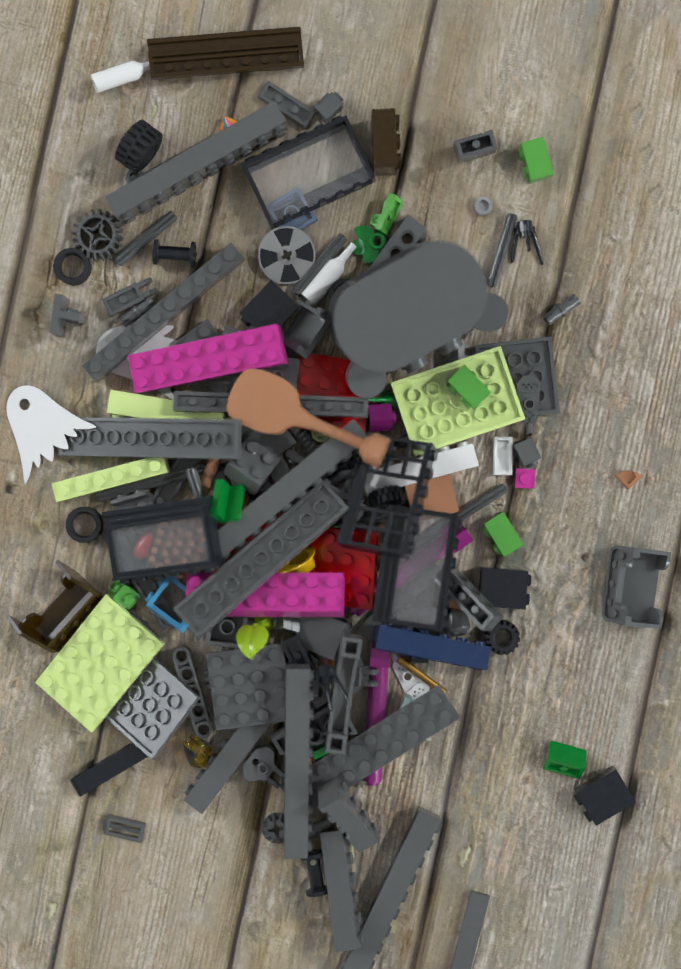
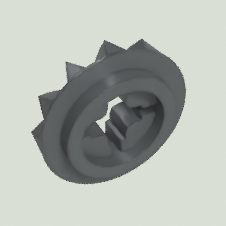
[262,813,284,844]

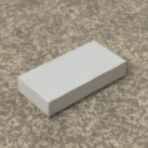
[493,437,513,475]

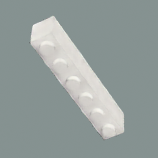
[365,441,479,496]

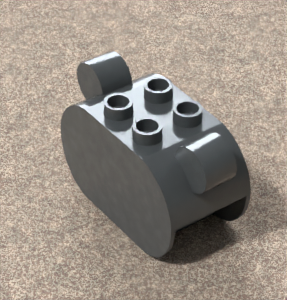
[327,241,509,398]

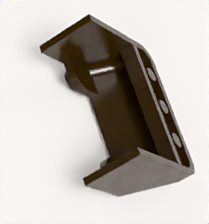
[6,560,103,653]

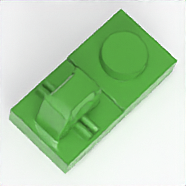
[370,193,403,236]

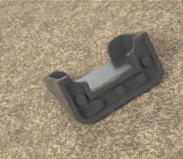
[602,545,671,629]

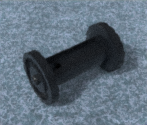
[152,239,197,267]
[300,849,328,897]

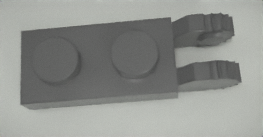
[102,278,158,317]

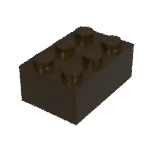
[371,108,401,176]

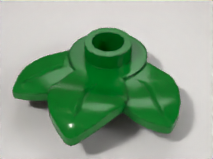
[352,226,387,264]

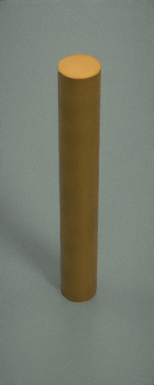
[397,656,447,692]

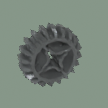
[72,209,124,262]

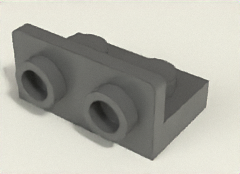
[111,489,154,510]

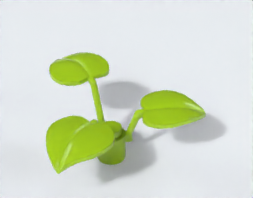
[236,617,274,659]

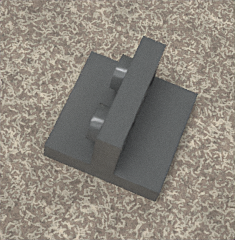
[49,294,86,337]

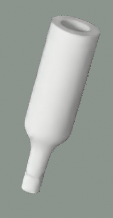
[90,61,150,93]
[301,242,357,306]

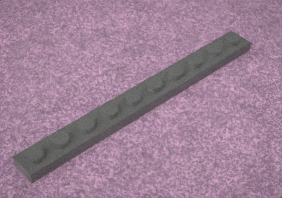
[173,391,368,418]

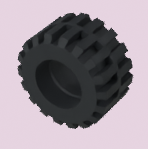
[115,119,163,174]

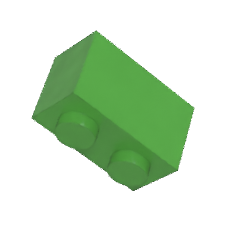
[517,137,554,184]
[447,364,492,410]
[482,512,524,557]

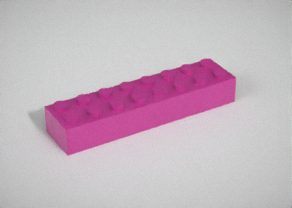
[128,324,289,394]
[186,573,345,617]

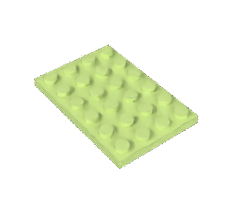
[390,346,525,456]
[35,594,165,733]

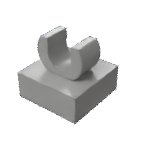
[447,341,469,362]

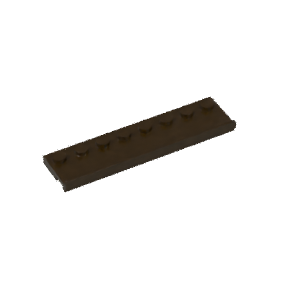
[147,27,304,80]

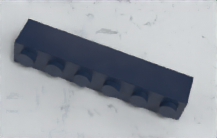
[371,623,491,670]

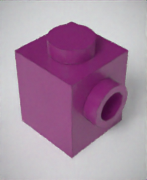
[367,404,396,432]

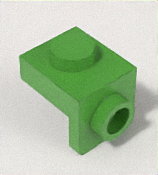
[108,580,141,610]

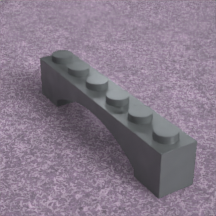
[324,632,363,755]

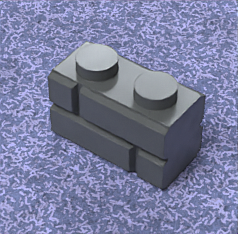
[453,130,497,163]

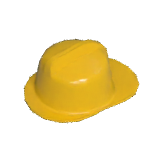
[277,546,315,573]

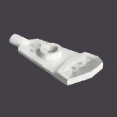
[390,653,430,699]

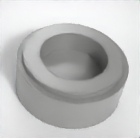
[473,196,493,216]

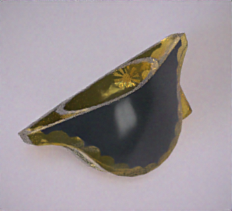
[183,735,213,768]

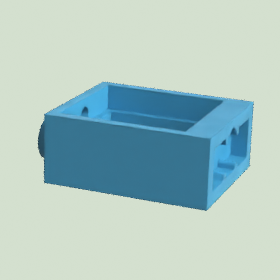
[145,574,188,634]

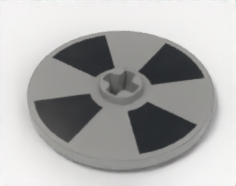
[258,226,316,284]

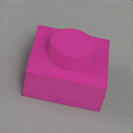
[514,468,536,489]

